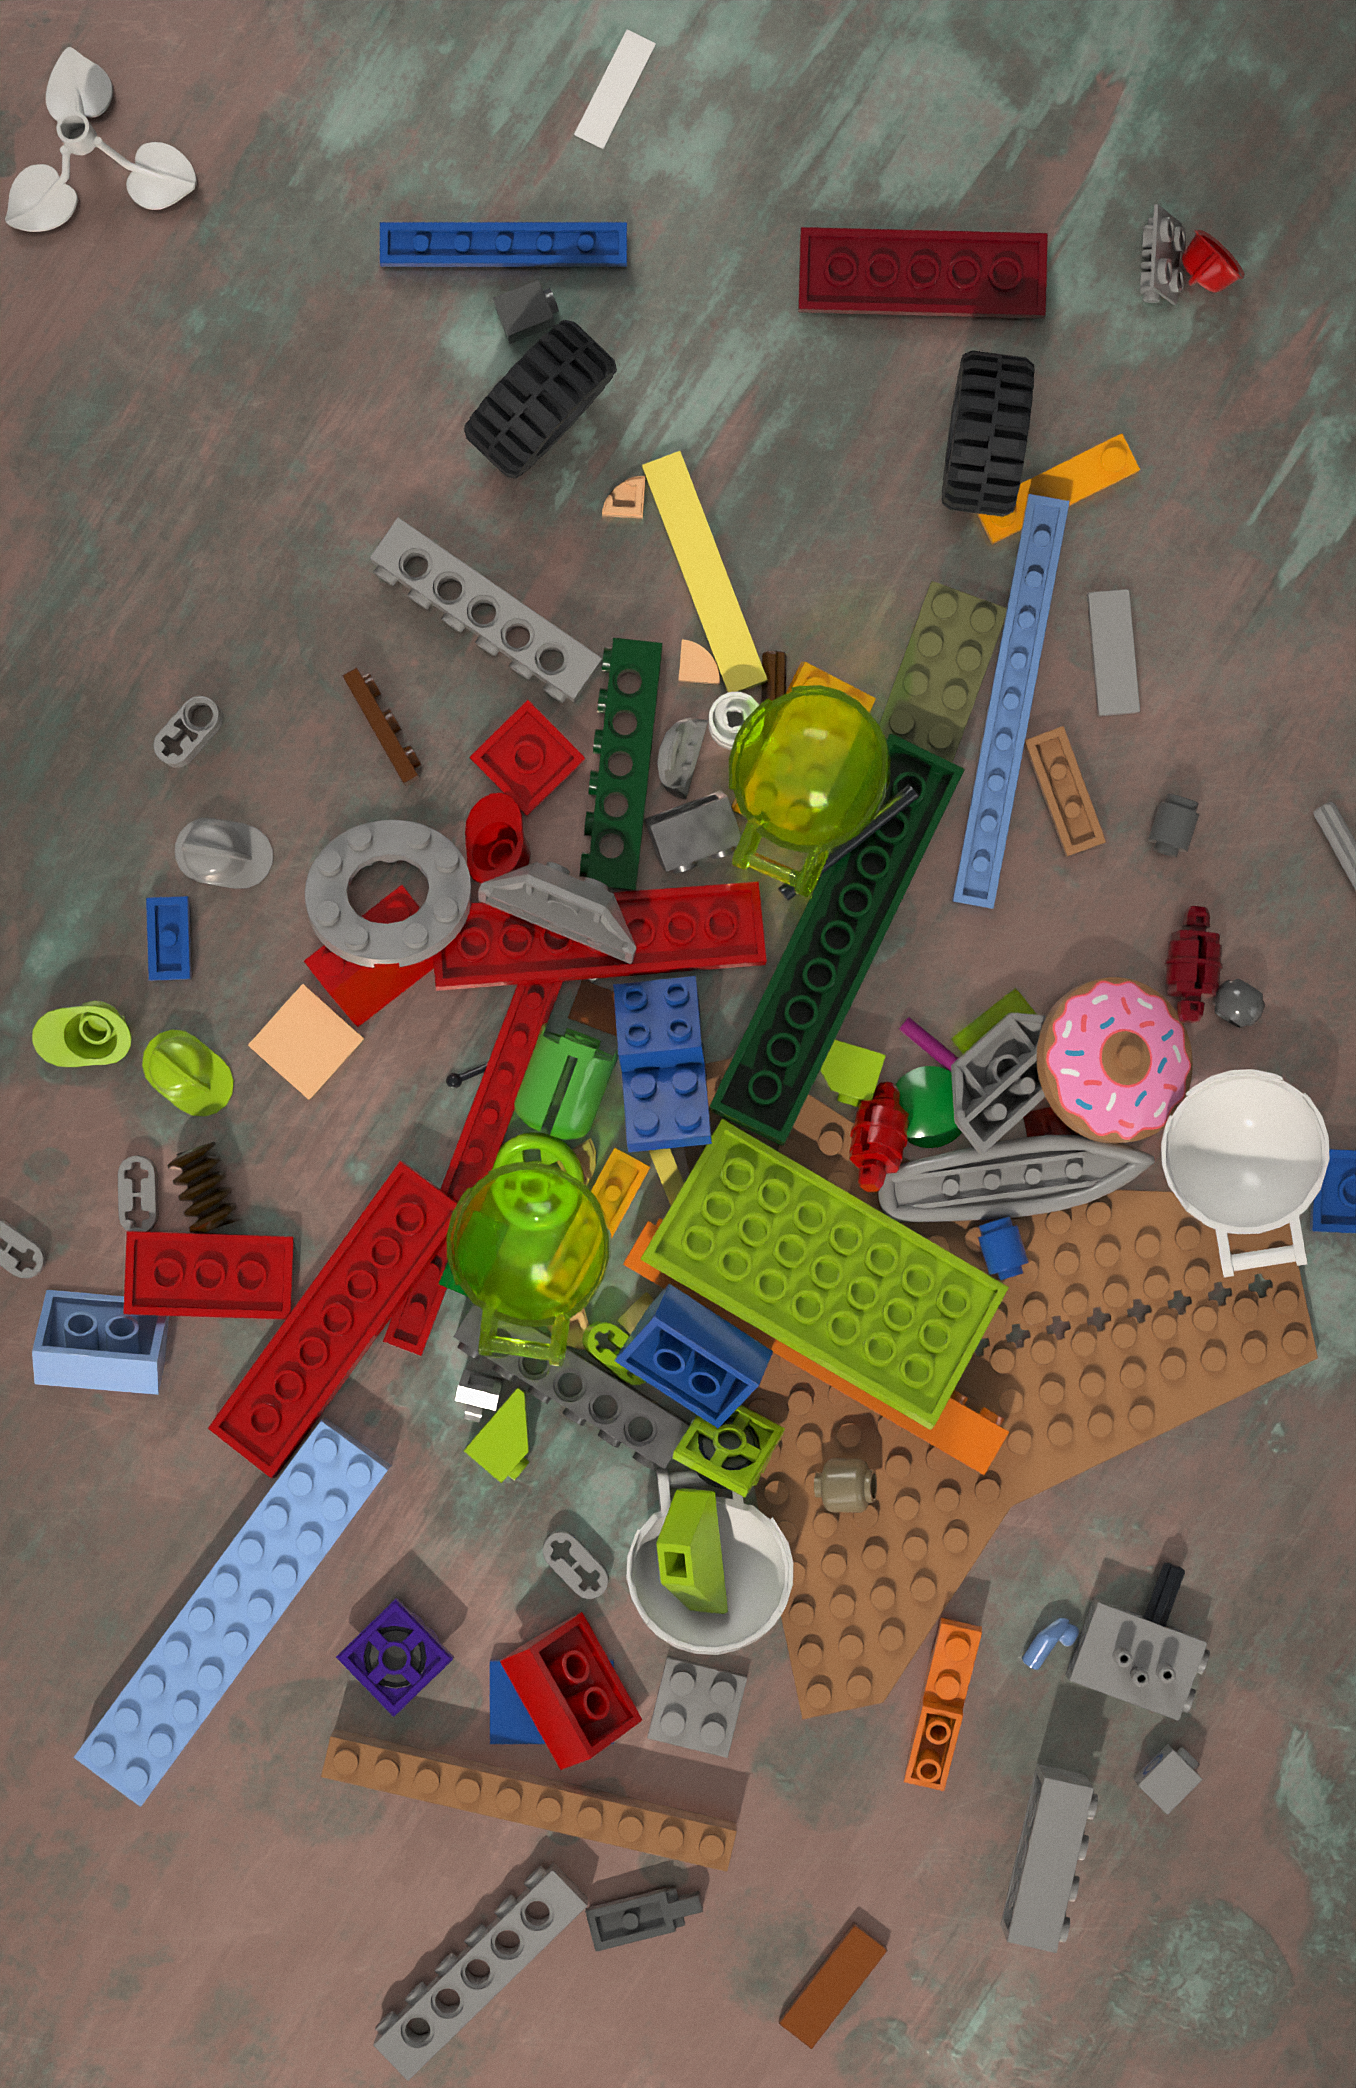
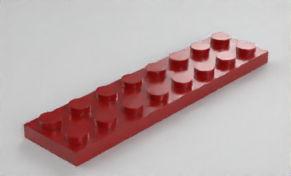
[433,881,767,991]
[208,1161,469,1478]

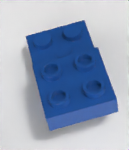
[613,976,712,1152]

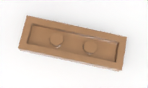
[1024,726,1106,857]

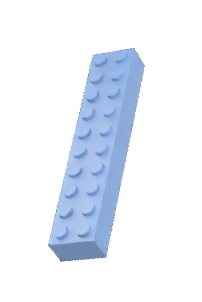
[73,1417,392,1807]

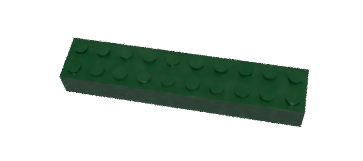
[709,733,965,1146]

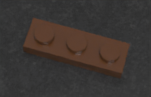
[342,667,422,787]

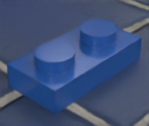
[146,896,192,981]

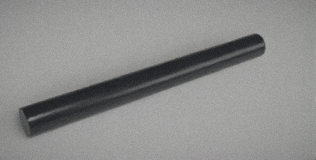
[778,784,919,901]

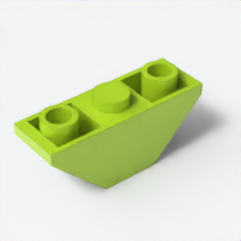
[656,1488,728,1614]

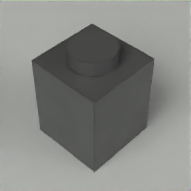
[493,279,559,344]

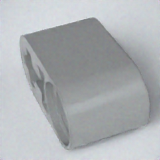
[154,696,223,768]

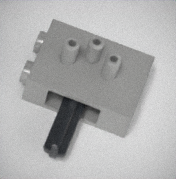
[1065,1562,1210,1721]

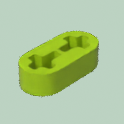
[582,1321,646,1385]

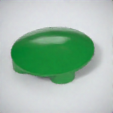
[895,1066,962,1148]

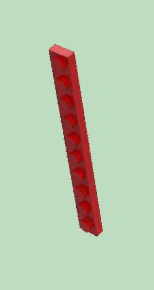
[383,981,564,1356]

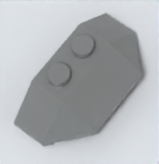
[478,862,636,964]
[951,1013,1047,1155]

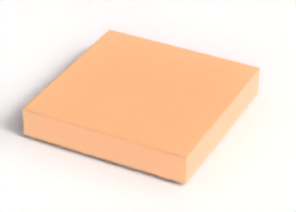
[248,984,365,1100]

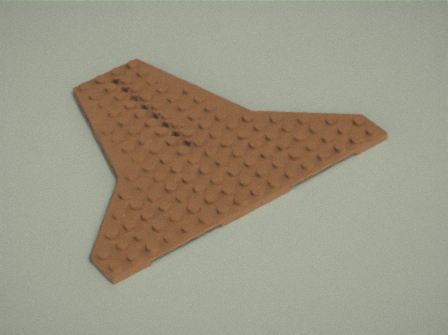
[684,1058,1318,1720]

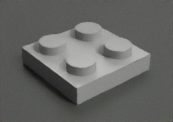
[647,1656,747,1758]

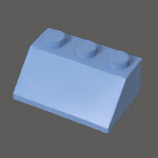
[32,1290,169,1395]

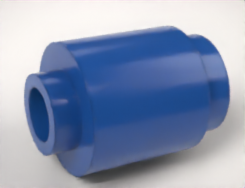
[978,1216,1029,1280]

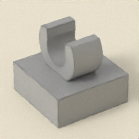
[455,1369,504,1423]

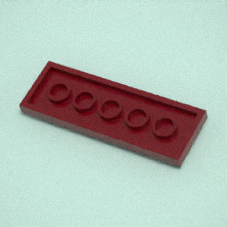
[798,227,1048,319]

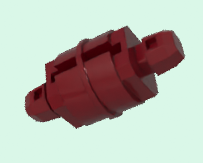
[1165,906,1223,1023]

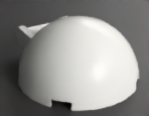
[1161,1069,1330,1278]
[626,1468,793,1655]

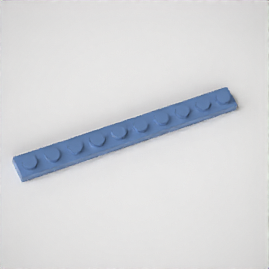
[952,494,1070,909]

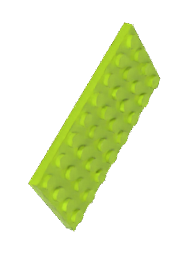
[640,1119,1009,1430]

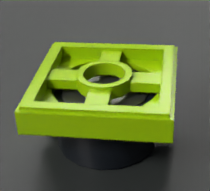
[672,1405,785,1498]

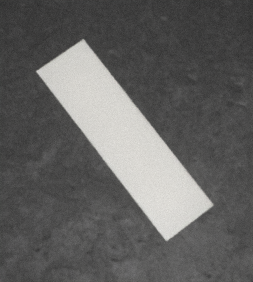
[574,29,656,149]

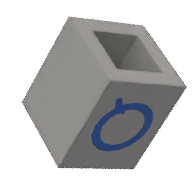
[1133,1744,1203,1815]

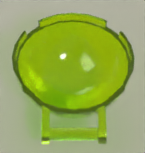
[729,685,891,897]
[447,1162,611,1367]

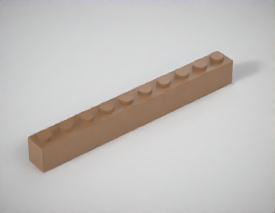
[321,1729,737,1872]

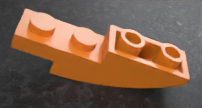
[904,1618,982,1791]

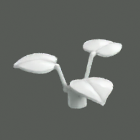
[5,47,197,232]

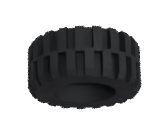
[464,320,617,479]
[941,350,1035,517]

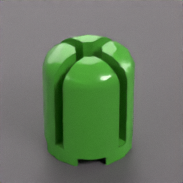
[514,1023,619,1139]

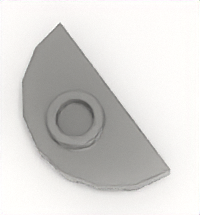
[657,717,708,799]

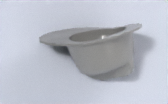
[175,818,273,889]

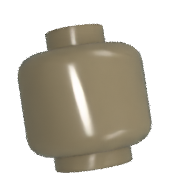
[814,1458,877,1513]

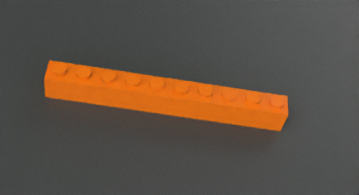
[623,1218,1009,1475]

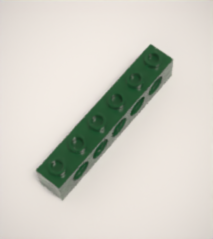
[579,638,663,891]

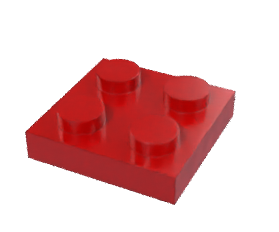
[469,700,586,817]

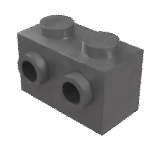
[644,790,744,873]

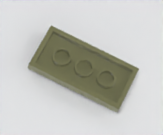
[874,581,1007,763]

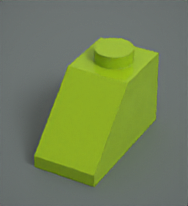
[820,1040,886,1108]
[464,1385,530,1483]

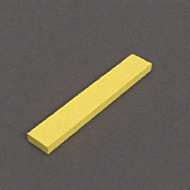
[642,451,768,693]

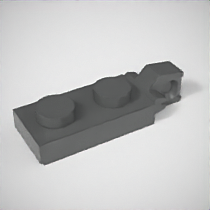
[585,1888,704,1952]

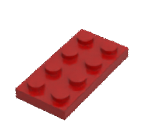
[123,1231,293,1319]

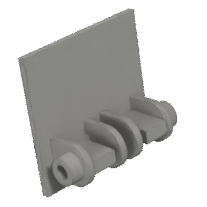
[1140,204,1186,305]

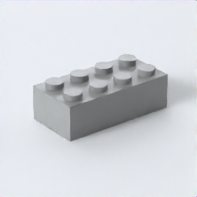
[1000,1763,1098,1953]

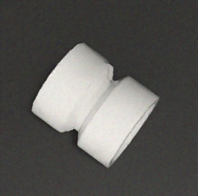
[709,692,762,750]

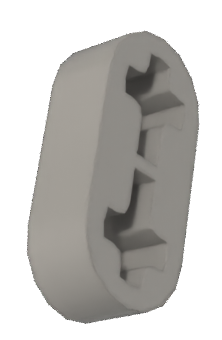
[118,1155,158,1231]
[0,1219,47,1278]
[542,1530,609,1599]

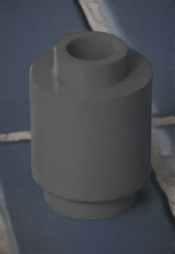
[1148,794,1199,858]

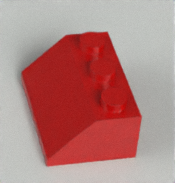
[304,885,434,1027]
[500,1612,643,1770]

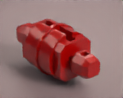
[849,1082,909,1192]

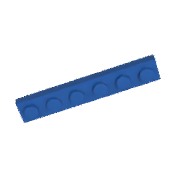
[380,222,627,267]

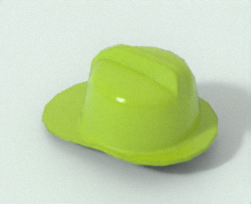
[32,1000,131,1067]
[142,1030,234,1117]

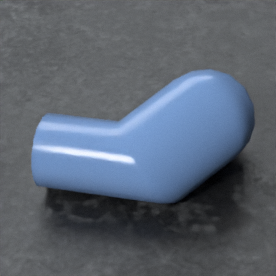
[1022,1618,1079,1670]

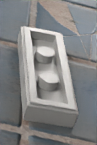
[1087,589,1140,717]

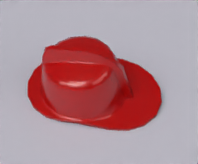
[1181,230,1245,293]
[465,792,531,884]

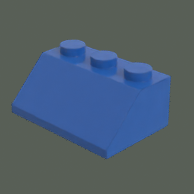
[615,1284,773,1428]

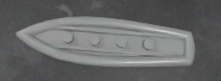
[878,1135,1155,1222]

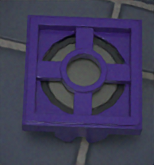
[336,1597,454,1717]

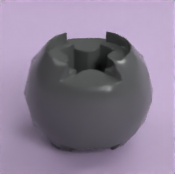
[1212,979,1265,1028]

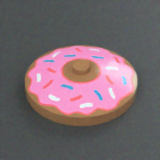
[1036,977,1193,1144]

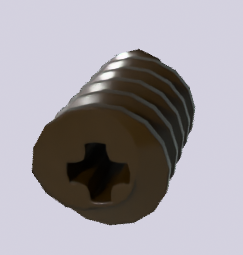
[167,1142,241,1233]

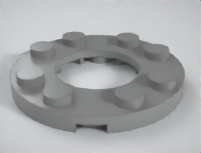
[305,820,471,968]

